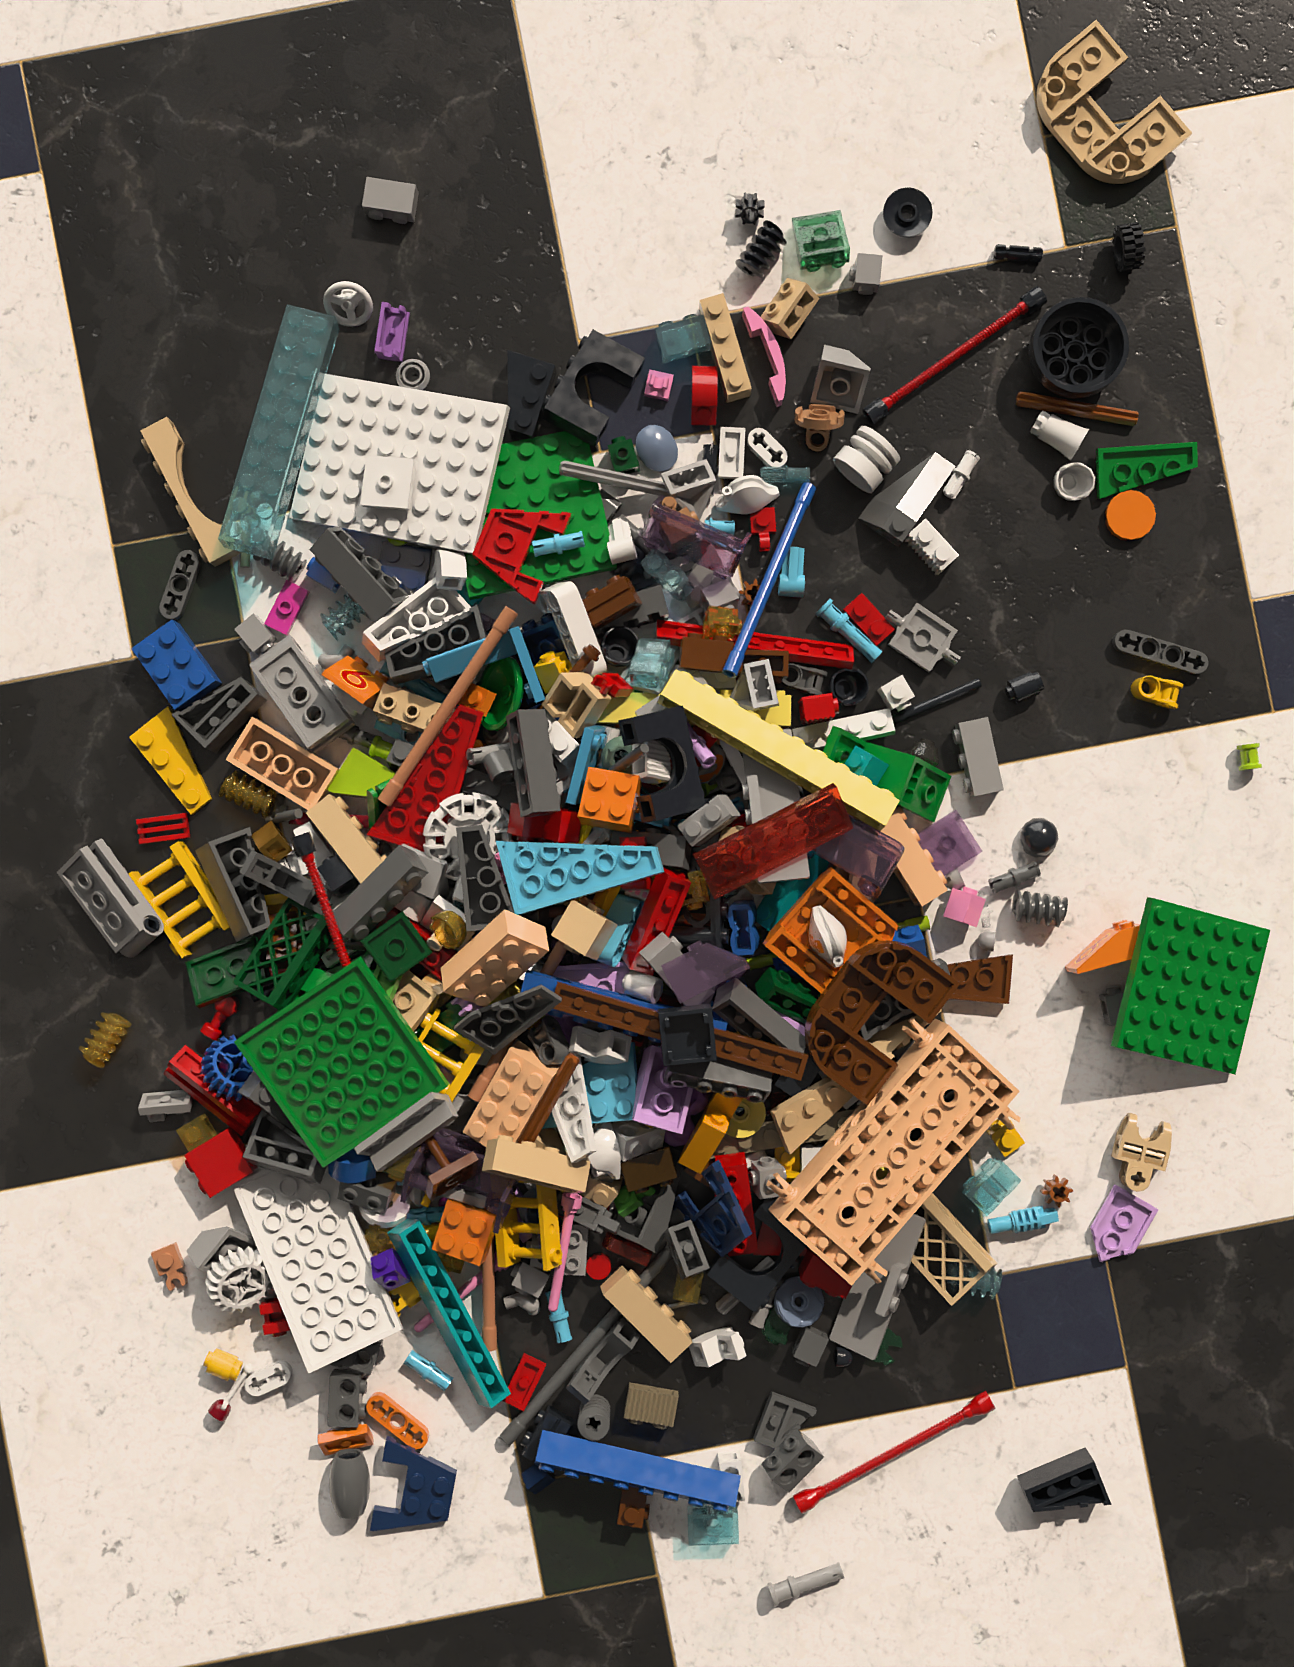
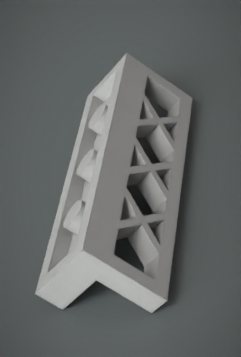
[355,1092,459,1172]

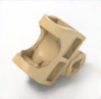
[1111,1113,1172,1192]

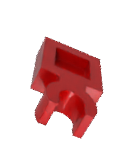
[591,673,634,698]

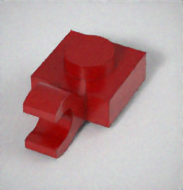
[750,507,776,552]

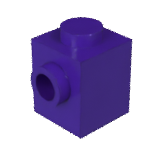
[370,1248,411,1291]

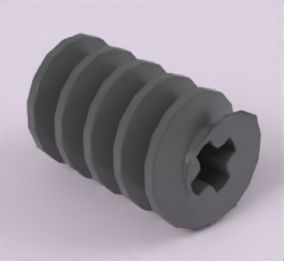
[250,530,307,582]
[1012,890,1068,928]
[578,1394,611,1441]

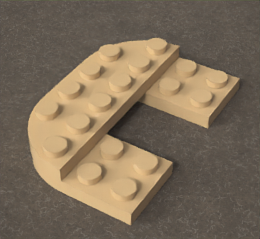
[1036,20,1192,184]

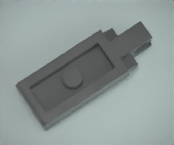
[557,1191,621,1236]

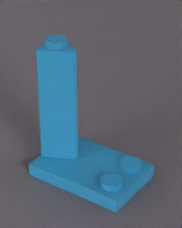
[422,626,545,703]
[566,725,673,828]

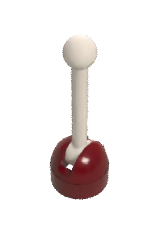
[208,1364,253,1422]

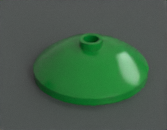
[479,656,524,731]

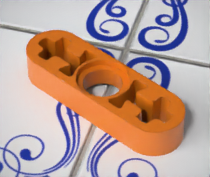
[366,1392,429,1449]

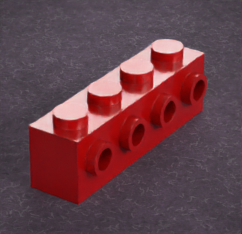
[715,1152,758,1257]

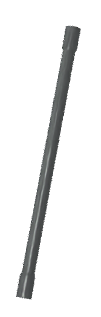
[500,1243,672,1445]

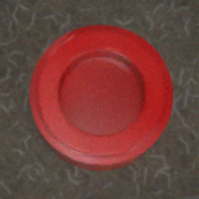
[586,1253,611,1280]

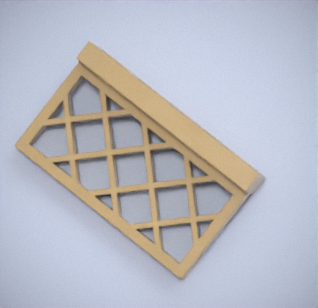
[911,1193,998,1306]

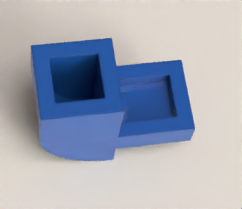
[328,1147,376,1183]

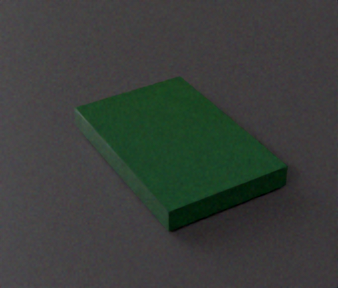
[185,936,268,1009]

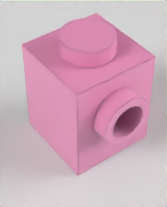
[943,886,986,927]

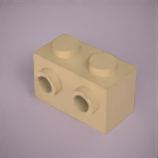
[761,278,820,339]

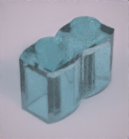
[641,549,695,601]
[629,638,675,689]
[962,1157,1021,1216]

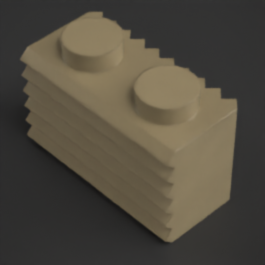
[624,1382,679,1429]

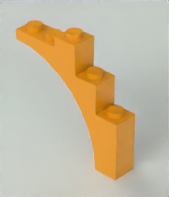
[678,1092,743,1174]

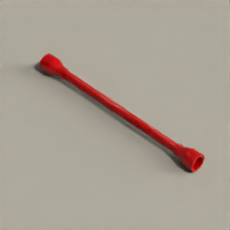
[793,1391,996,1514]

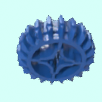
[200,1034,253,1102]

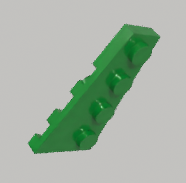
[1096,442,1198,499]

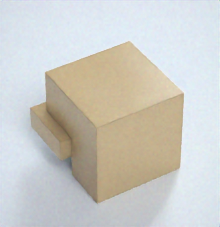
[541,672,612,738]
[551,899,618,960]

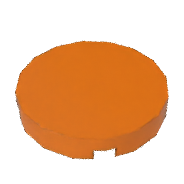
[1105,490,1156,540]

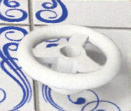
[323,281,373,327]

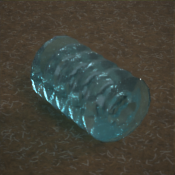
[320,594,366,641]
[946,1262,1002,1300]

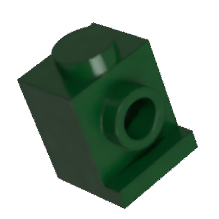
[607,436,640,474]

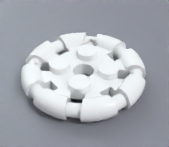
[423,792,514,881]

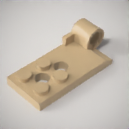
[393,970,452,1032]

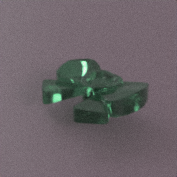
[872,1327,903,1365]

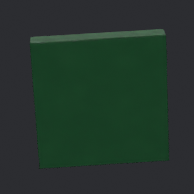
[361,911,433,983]

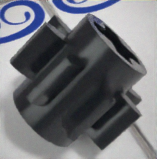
[735,192,765,225]

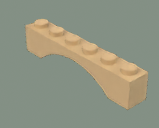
[140,417,240,567]

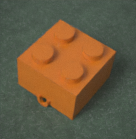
[578,767,642,833]
[432,1199,501,1266]

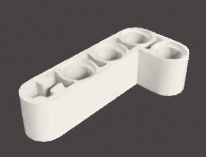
[536,581,607,678]

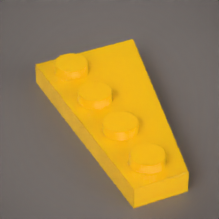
[129,706,212,815]

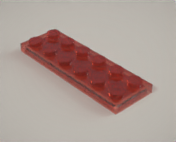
[693,783,853,899]

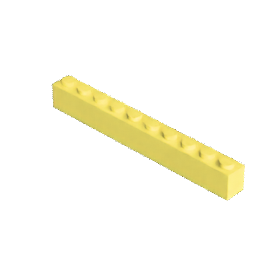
[657,670,900,832]

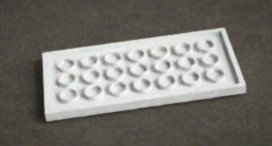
[232,1165,403,1374]

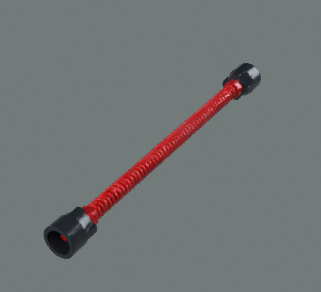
[862,286,1047,425]
[290,831,351,968]

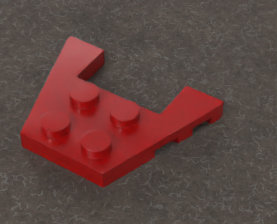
[473,509,571,605]

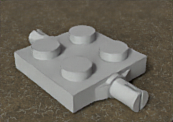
[885,603,961,672]

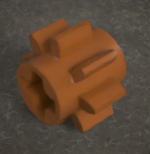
[738,579,760,608]
[1040,1174,1073,1207]

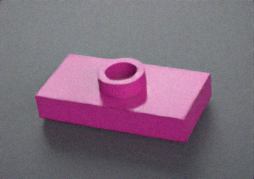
[264,580,310,636]

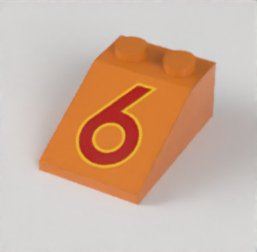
[321,655,389,710]
[1065,920,1140,974]

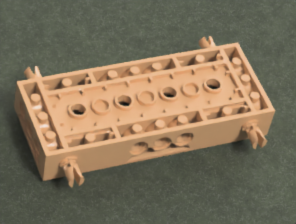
[766,1018,1021,1285]

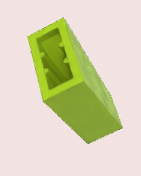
[328,747,396,798]

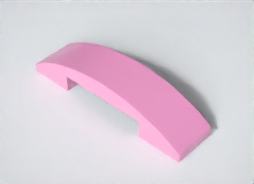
[742,307,786,407]

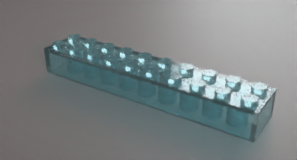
[218,304,339,560]

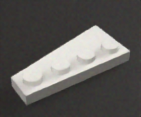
[551,1053,596,1163]

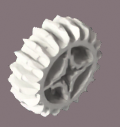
[205,1246,273,1314]

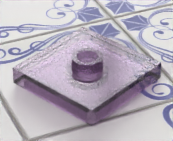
[917,810,983,876]

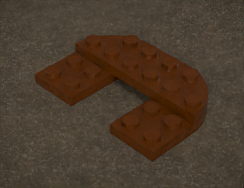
[805,940,961,1106]

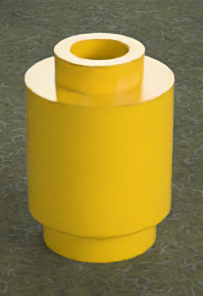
[203,1348,243,1381]

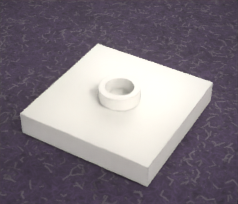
[360,455,417,510]

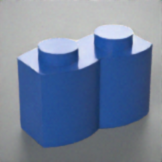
[728,899,759,956]

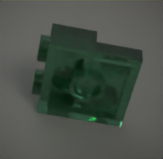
[792,210,850,272]

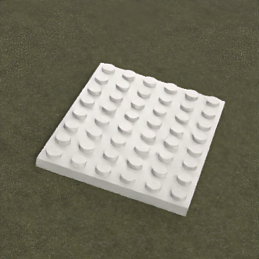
[289,373,510,554]

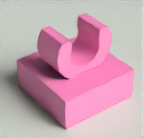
[644,370,674,401]

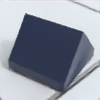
[521,1464,556,1495]

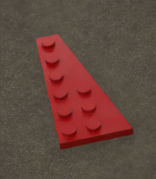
[366,704,485,852]

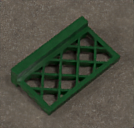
[232,897,333,1011]

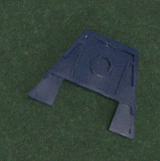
[672,1160,752,1257]
[370,1436,457,1531]

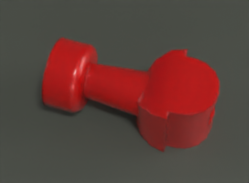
[200,995,240,1041]

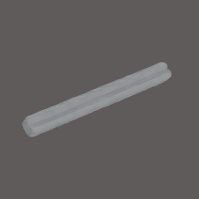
[559,461,670,497]

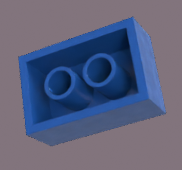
[131,620,222,712]

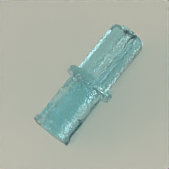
[760,465,810,485]

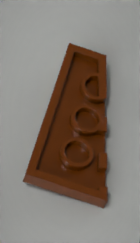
[947,954,1013,1004]

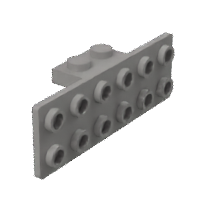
[742,729,810,884]
[830,1214,926,1360]

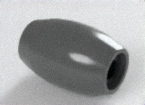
[329,1448,370,1519]

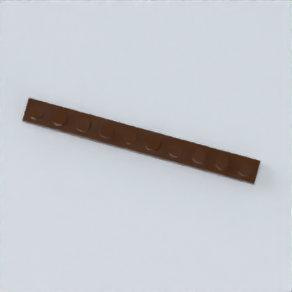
[553,981,808,1081]

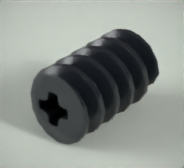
[735,220,787,278]

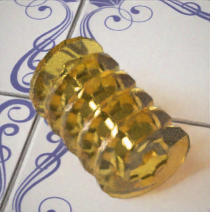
[218,770,275,818]
[79,1012,132,1068]

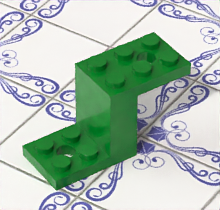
[823,726,952,822]

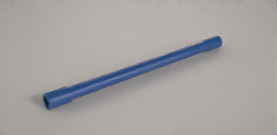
[722,482,816,678]

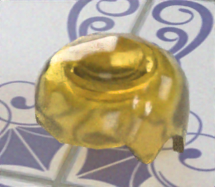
[429,911,467,949]

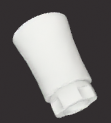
[1030,411,1089,460]

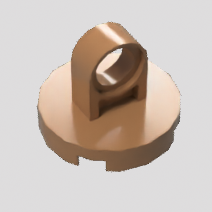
[794,404,845,451]

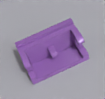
[375,302,410,362]

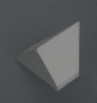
[661,459,716,521]
[730,659,779,711]

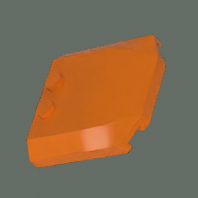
[763,867,898,994]

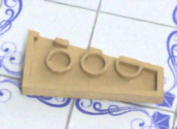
[770,1076,854,1154]

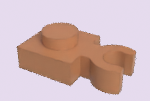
[151,1242,187,1291]

